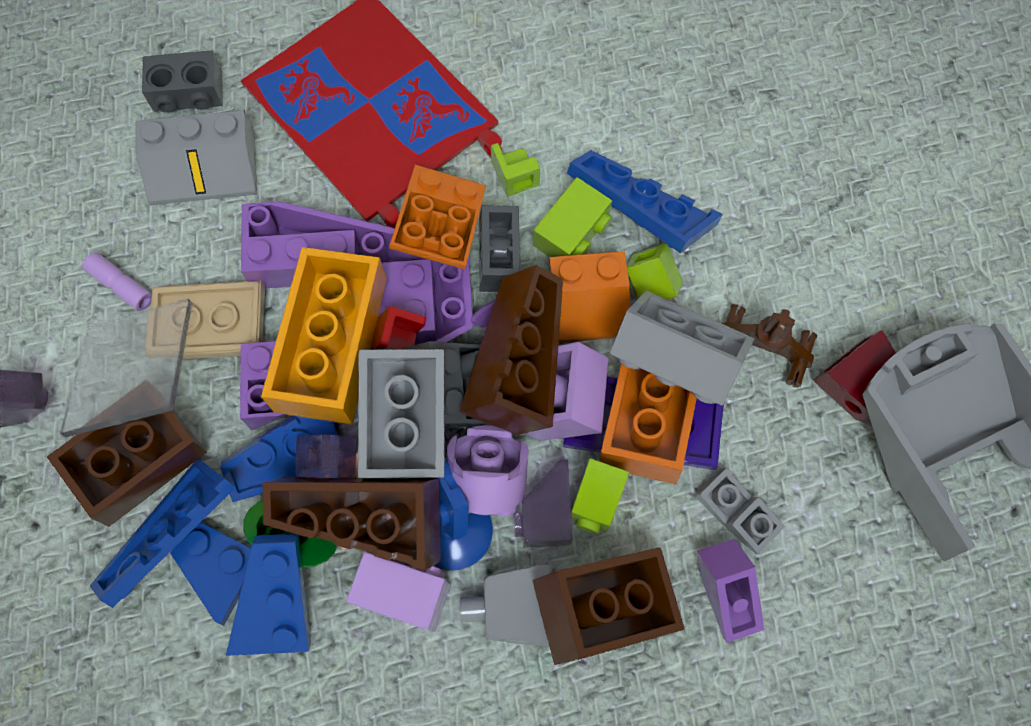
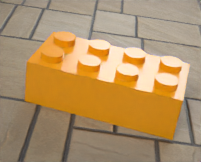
[261,247,387,425]

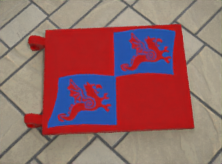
[240,0,502,228]

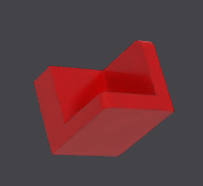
[370,306,427,350]

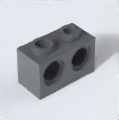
[142,50,223,113]

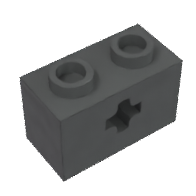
[479,205,520,292]

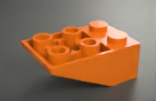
[389,165,486,270]

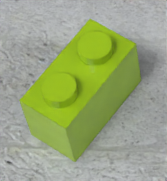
[533,177,613,257]

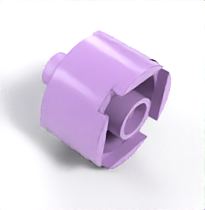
[447,425,528,517]

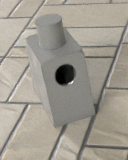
[460,564,550,648]

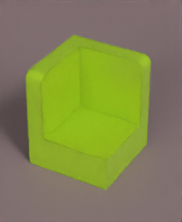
[491,143,540,197]
[627,243,683,299]

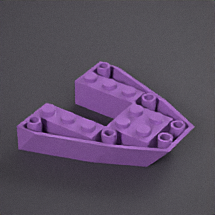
[240,201,474,431]

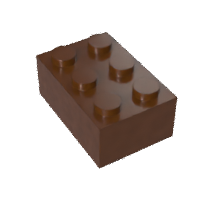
[47,382,207,527]
[532,547,685,665]

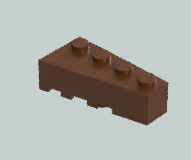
[459,265,563,435]
[262,477,441,571]

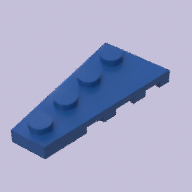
[567,150,723,253]

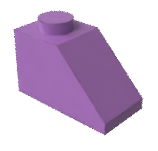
[697,539,764,643]

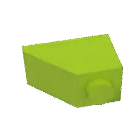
[570,458,629,535]

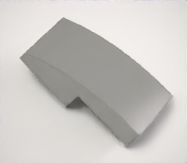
[695,468,785,554]

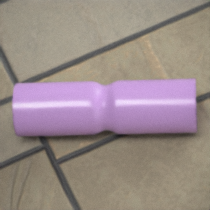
[82,252,152,312]

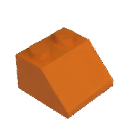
[549,251,630,343]

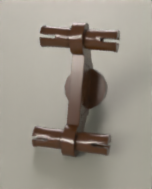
[721,304,818,388]

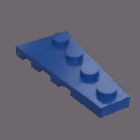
[90,458,236,608]

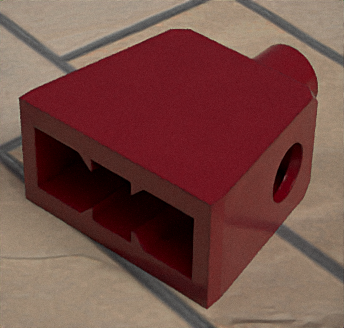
[813,330,896,421]

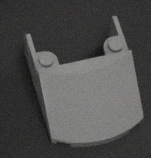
[863,323,1031,561]

